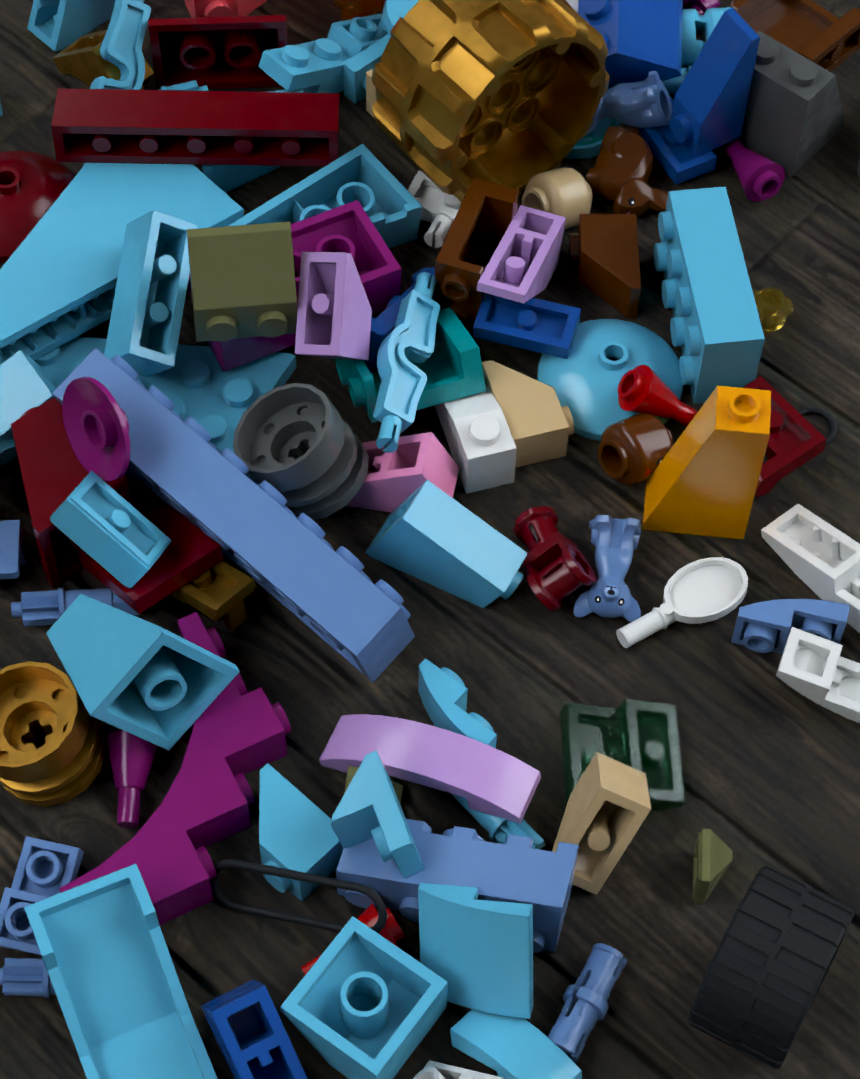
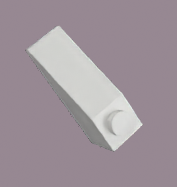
[434,384,517,494]

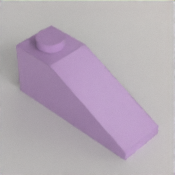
[477,205,566,304]

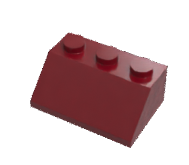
[148,15,289,90]

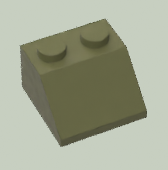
[187,221,297,342]

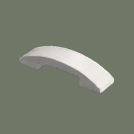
[776,627,860,723]

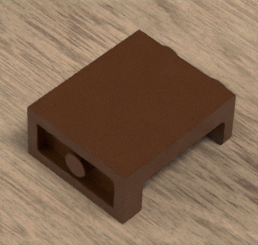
[729,0,860,72]
[434,177,519,334]

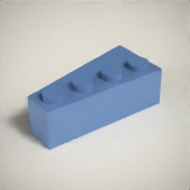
[336,819,579,953]

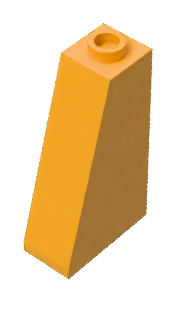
[642,385,771,540]

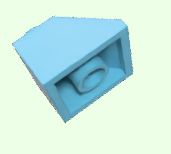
[280,916,448,1079]

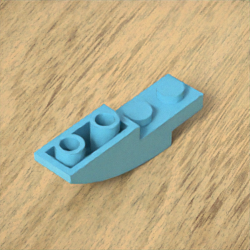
[258,13,389,93]

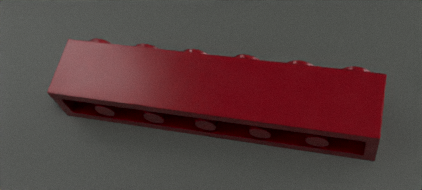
[51,88,340,167]

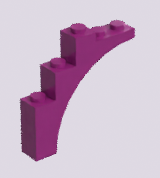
[59,612,291,926]

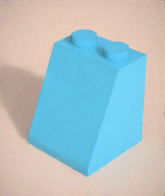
[46,593,240,751]

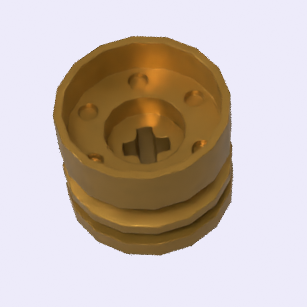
[0,661,107,807]

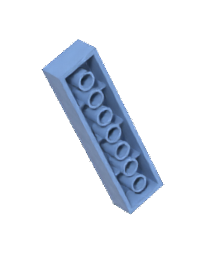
[52,348,415,683]

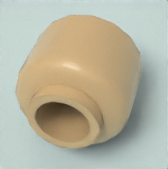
[522,167,593,230]

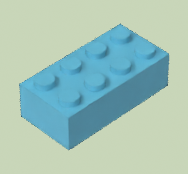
[653,186,765,404]

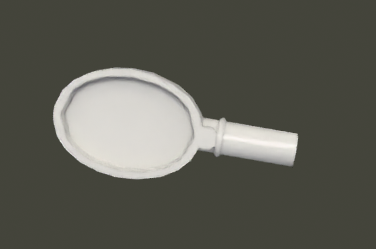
[616,557,748,648]

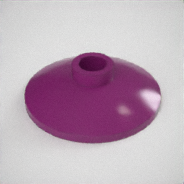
[62,377,130,481]

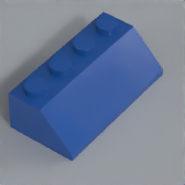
[578,0,683,89]

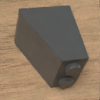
[737,31,845,178]

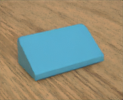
[50,470,172,588]

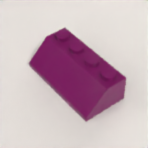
[187,200,402,372]

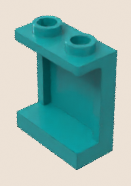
[335,307,486,423]

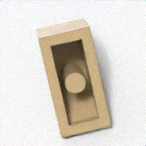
[482,360,574,468]
[552,752,651,895]

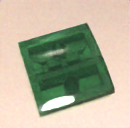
[560,699,685,811]

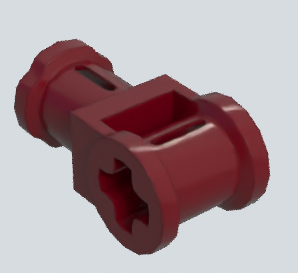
[513,506,597,612]

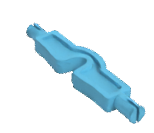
[84,0,151,165]
[373,272,440,453]

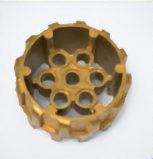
[371,0,610,202]

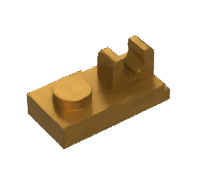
[170,561,256,631]

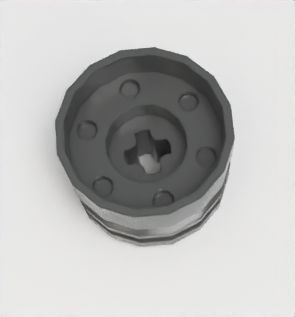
[233,383,369,520]

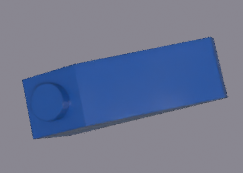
[669,8,760,158]
[201,979,308,1079]

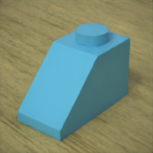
[259,763,344,902]

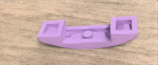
[319,714,541,824]

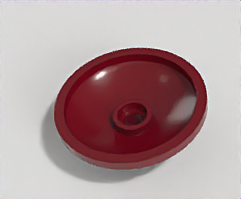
[0,150,75,263]

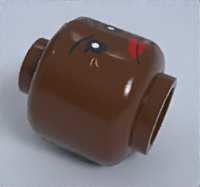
[598,413,673,485]

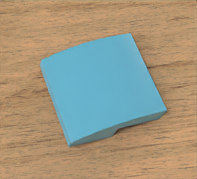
[418,883,533,1019]

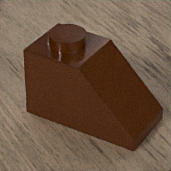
[568,214,641,318]

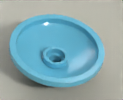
[537,319,683,441]

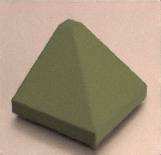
[692,829,732,904]

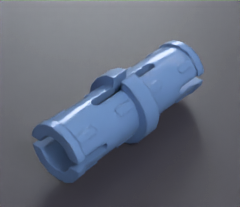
[548,943,627,1063]

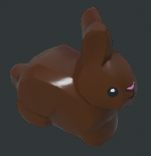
[586,126,668,217]

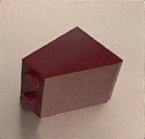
[11,397,132,589]

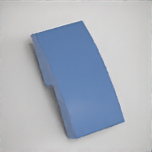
[731,599,850,654]
[0,836,84,956]

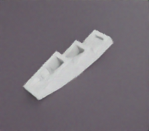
[761,504,860,633]

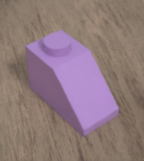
[295,252,372,360]

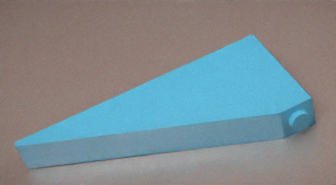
[0,163,244,365]

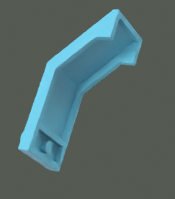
[24,864,218,1079]

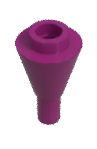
[720,139,785,202]
[105,728,158,828]

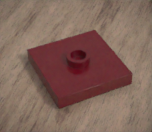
[78,500,224,614]

